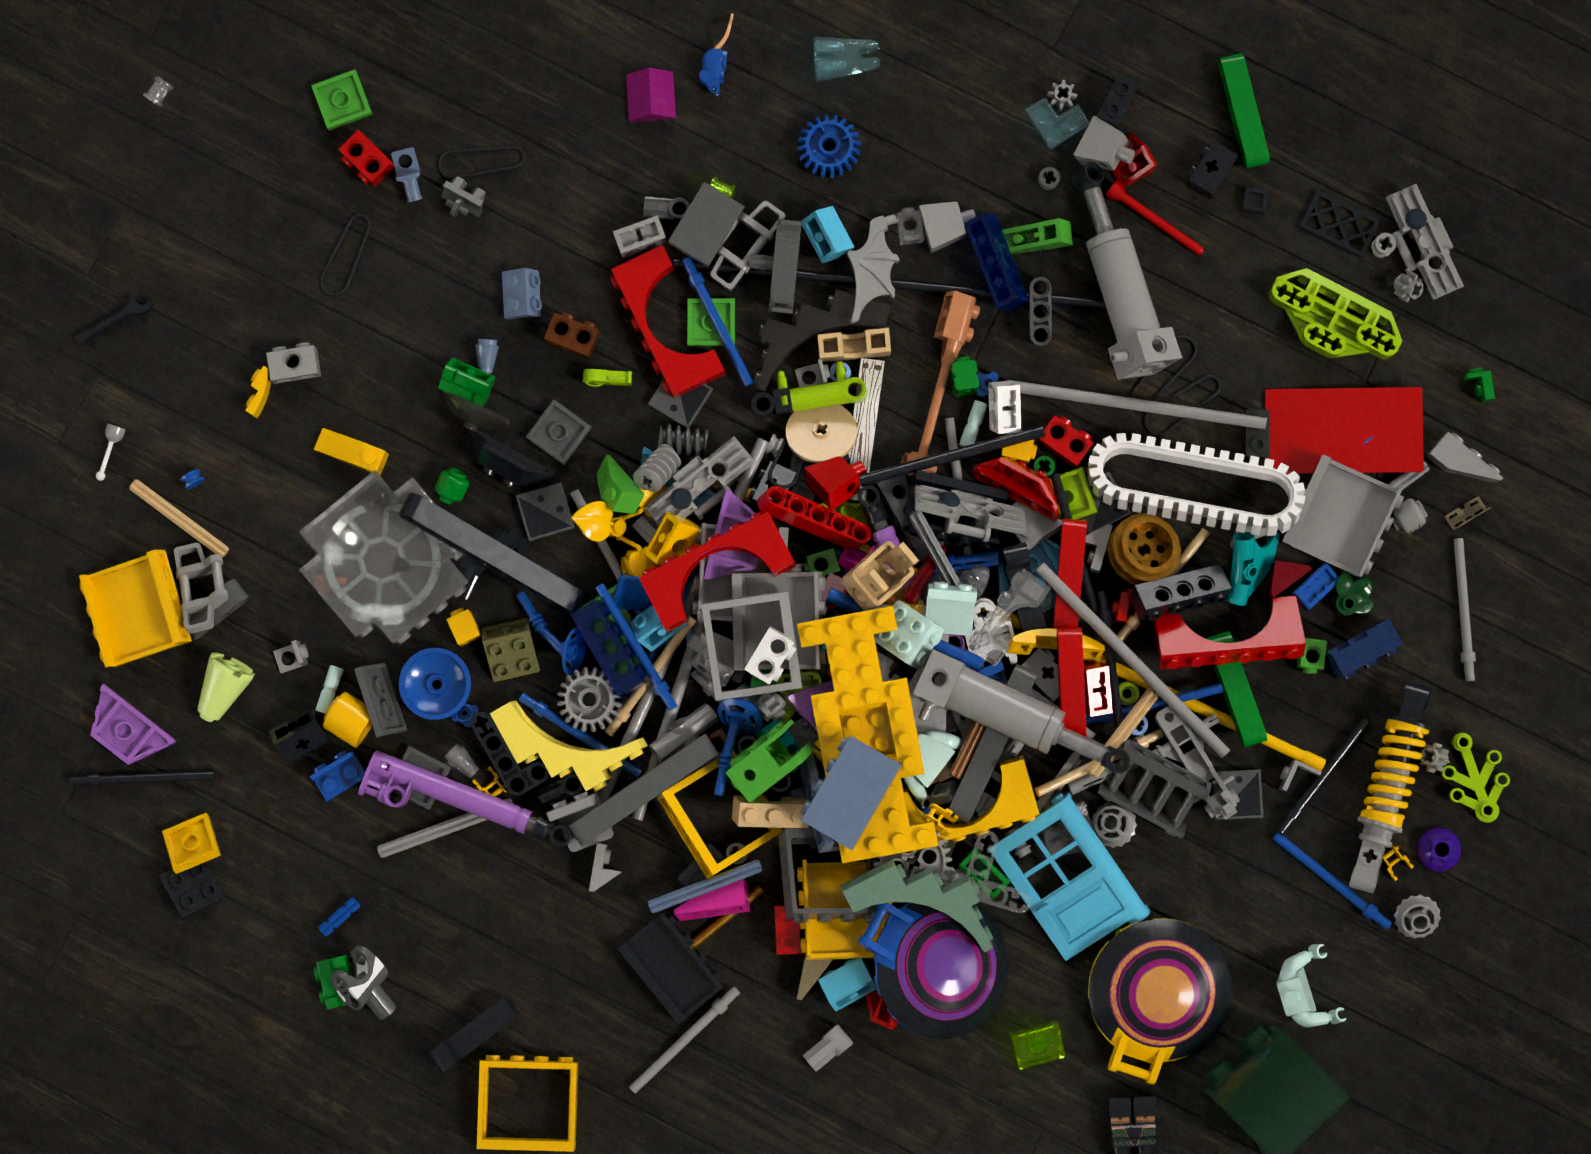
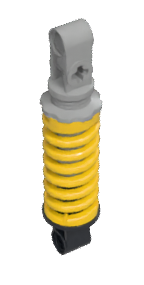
[1349,682,1432,894]

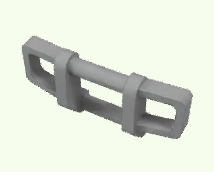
[711,201,785,291]
[174,543,228,634]

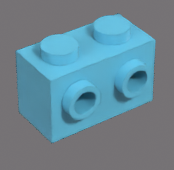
[801,206,854,263]
[631,605,688,652]
[818,958,877,1011]

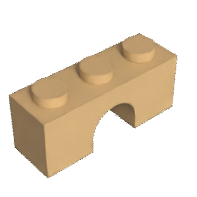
[817,328,891,362]
[732,795,809,828]

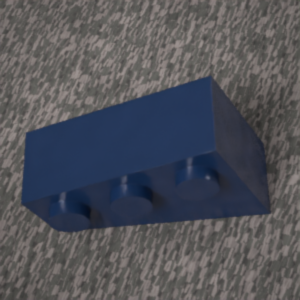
[1325,619,1403,680]

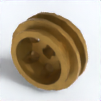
[1107,513,1181,585]

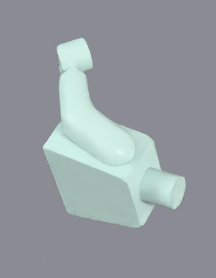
[903,730,964,809]
[1277,944,1346,1027]

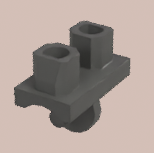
[441,176,486,218]

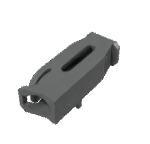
[749,219,802,313]

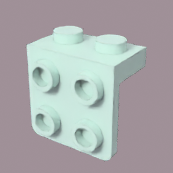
[925,582,977,636]
[874,600,945,670]

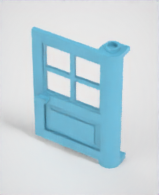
[988,792,1150,961]

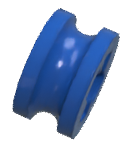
[180,469,205,490]

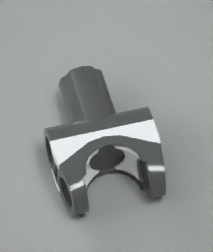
[330,946,396,1020]

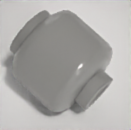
[1392,498,1428,534]

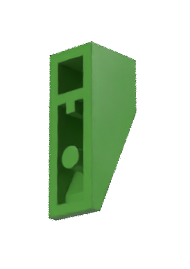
[994,218,1073,255]
[596,455,645,514]

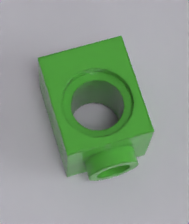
[803,548,840,577]
[1296,638,1327,674]

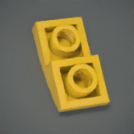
[245,366,271,418]

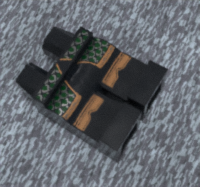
[1107,1095,1157,1154]

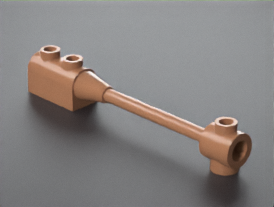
[900,290,980,478]

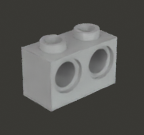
[613,215,667,259]

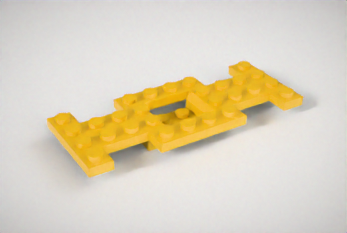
[797,606,938,864]

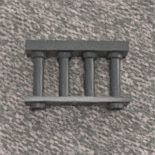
[1097,739,1212,838]

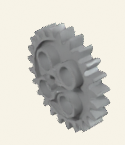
[873,822,952,888]

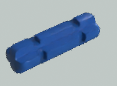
[318,897,360,936]

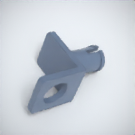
[391,147,422,202]

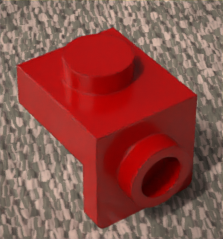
[1111,589,1133,623]

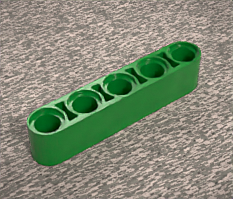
[1218,53,1270,169]
[1205,631,1267,748]

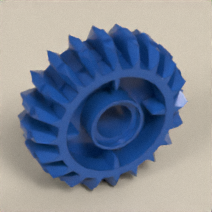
[797,114,861,178]

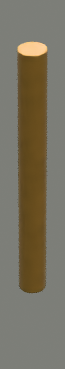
[692,885,764,949]

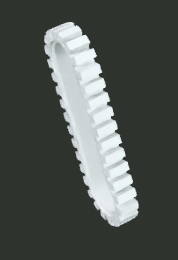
[1087,433,1305,536]

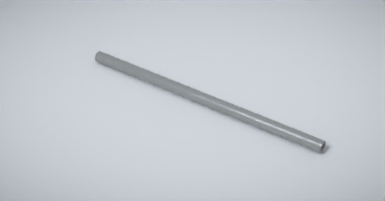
[1007,380,1267,430]
[1035,562,1230,758]
[631,619,705,821]

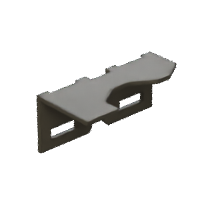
[1444,496,1491,530]

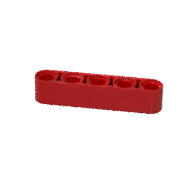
[757,486,871,551]
[1053,518,1087,629]
[1057,627,1087,737]

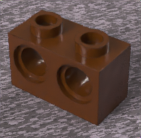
[544,312,600,360]

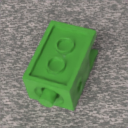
[725,719,815,803]

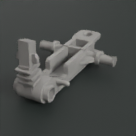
[1152,706,1240,820]

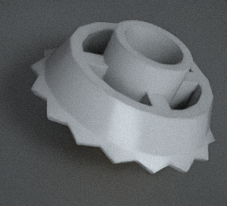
[1091,802,1137,848]
[1394,894,1441,939]

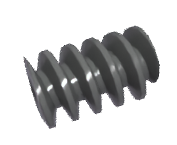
[658,424,709,457]

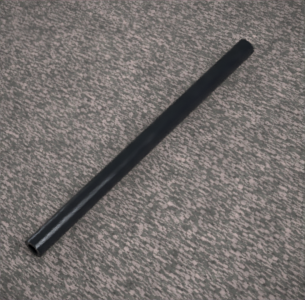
[858,425,1045,487]

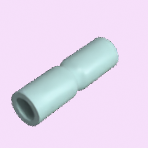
[959,400,988,447]
[315,665,344,714]

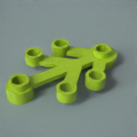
[1441,733,1510,823]

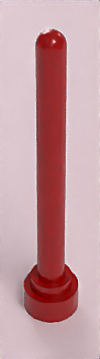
[1105,181,1204,255]

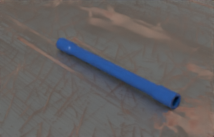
[826,588,985,671]

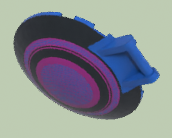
[857,902,1009,1039]

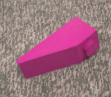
[674,879,750,921]

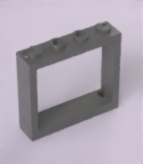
[778,828,880,923]

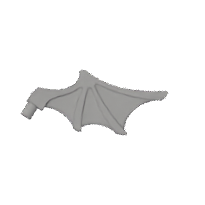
[847,214,899,324]

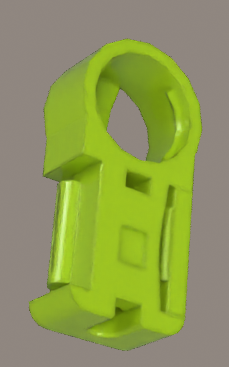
[583,369,632,387]

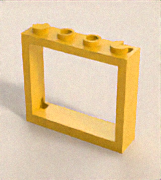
[657,750,783,878]
[477,1055,578,1152]

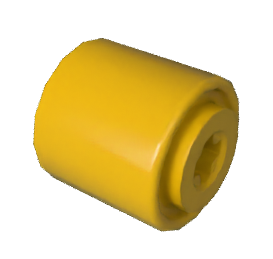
[323,692,373,748]

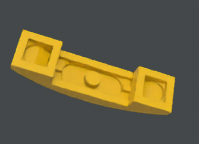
[1006,628,1105,662]

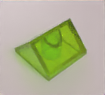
[1009,1021,1066,1070]

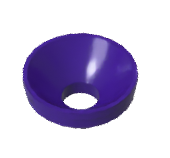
[1416,828,1461,871]

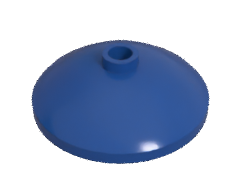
[399,648,471,720]

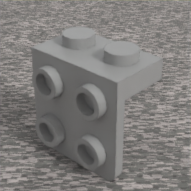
[547,791,614,852]

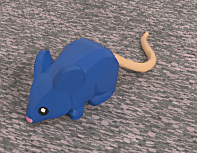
[699,13,733,96]

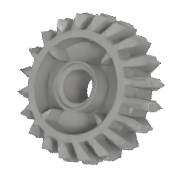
[557,667,622,732]

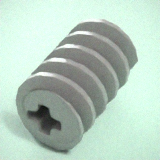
[633,444,681,492]

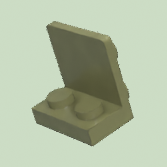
[481,618,540,682]

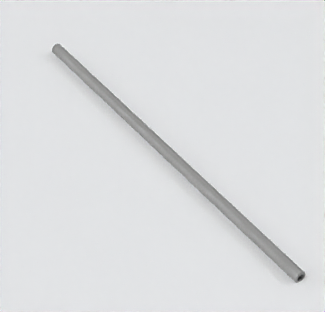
[598,438,769,803]

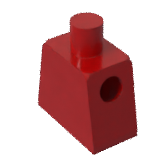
[805,456,866,510]

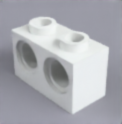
[988,381,1021,434]
[744,626,797,685]

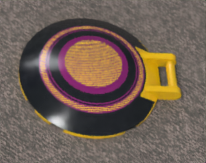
[1088,918,1231,1085]

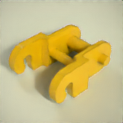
[472,766,507,797]
[923,803,958,837]
[1382,845,1414,881]

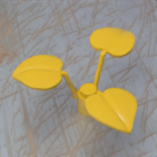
[571,484,667,577]

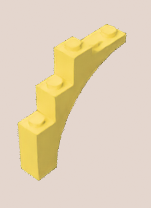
[490,701,648,792]

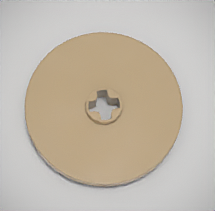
[786,405,857,463]

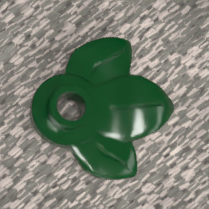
[1334,571,1374,616]

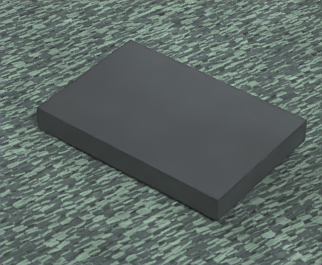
[667,182,745,268]
[354,663,407,738]

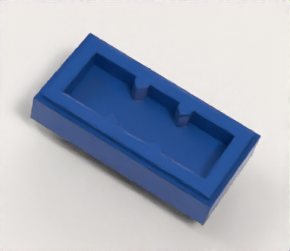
[1291,562,1339,611]

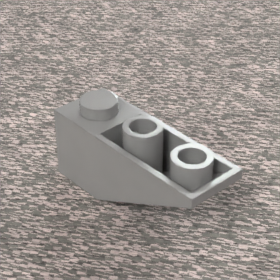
[1426,432,1503,483]

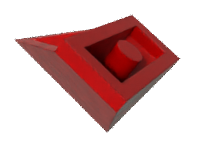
[1112,132,1157,188]

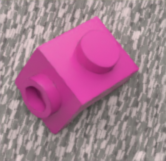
[838,545,876,570]

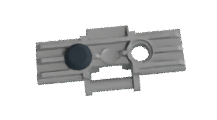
[1386,184,1464,300]
[645,436,755,525]
[915,485,1027,542]

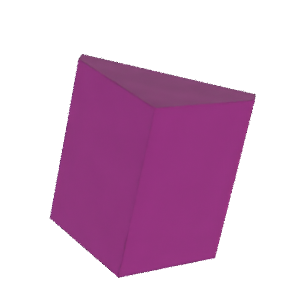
[626,68,676,122]

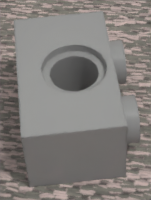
[266,343,321,384]

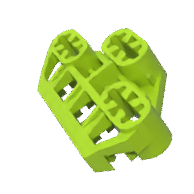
[1268,268,1402,359]

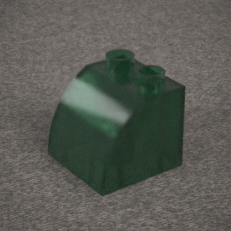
[1203,1024,1350,1154]

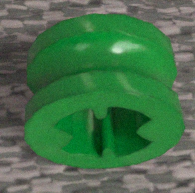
[1033,456,1055,477]

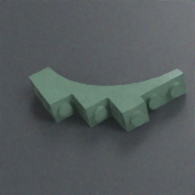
[841,859,994,952]

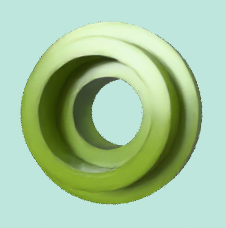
[1119,682,1139,706]

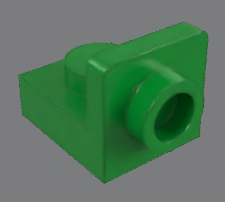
[1463,368,1495,403]

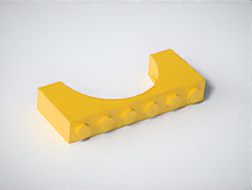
[903,755,1040,853]

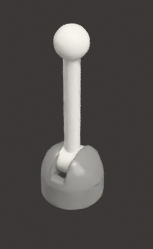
[96,423,126,481]

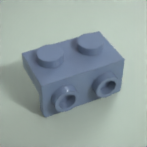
[502,268,542,320]

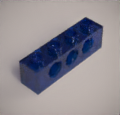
[964,213,1029,311]
[570,600,647,698]

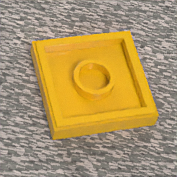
[162,813,221,874]

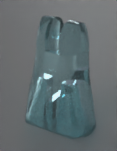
[813,36,880,82]

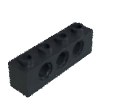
[1129,564,1232,621]

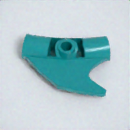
[1226,531,1280,606]

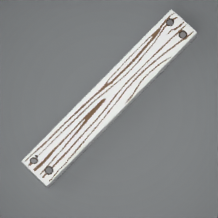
[848,358,885,502]

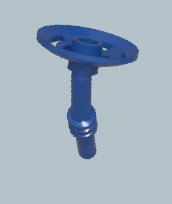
[516,592,586,675]
[714,697,763,796]

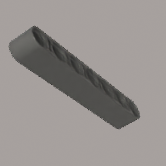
[949,664,1039,824]
[568,734,719,847]

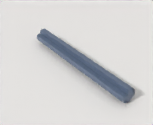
[648,860,763,913]

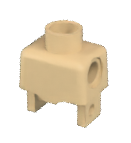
[841,541,919,611]

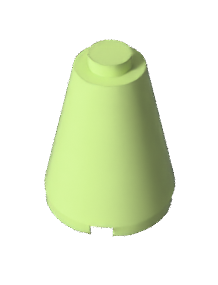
[197,653,255,722]

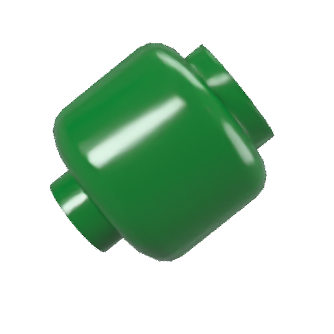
[434,467,469,504]

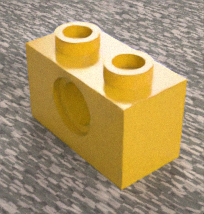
[644,512,700,566]

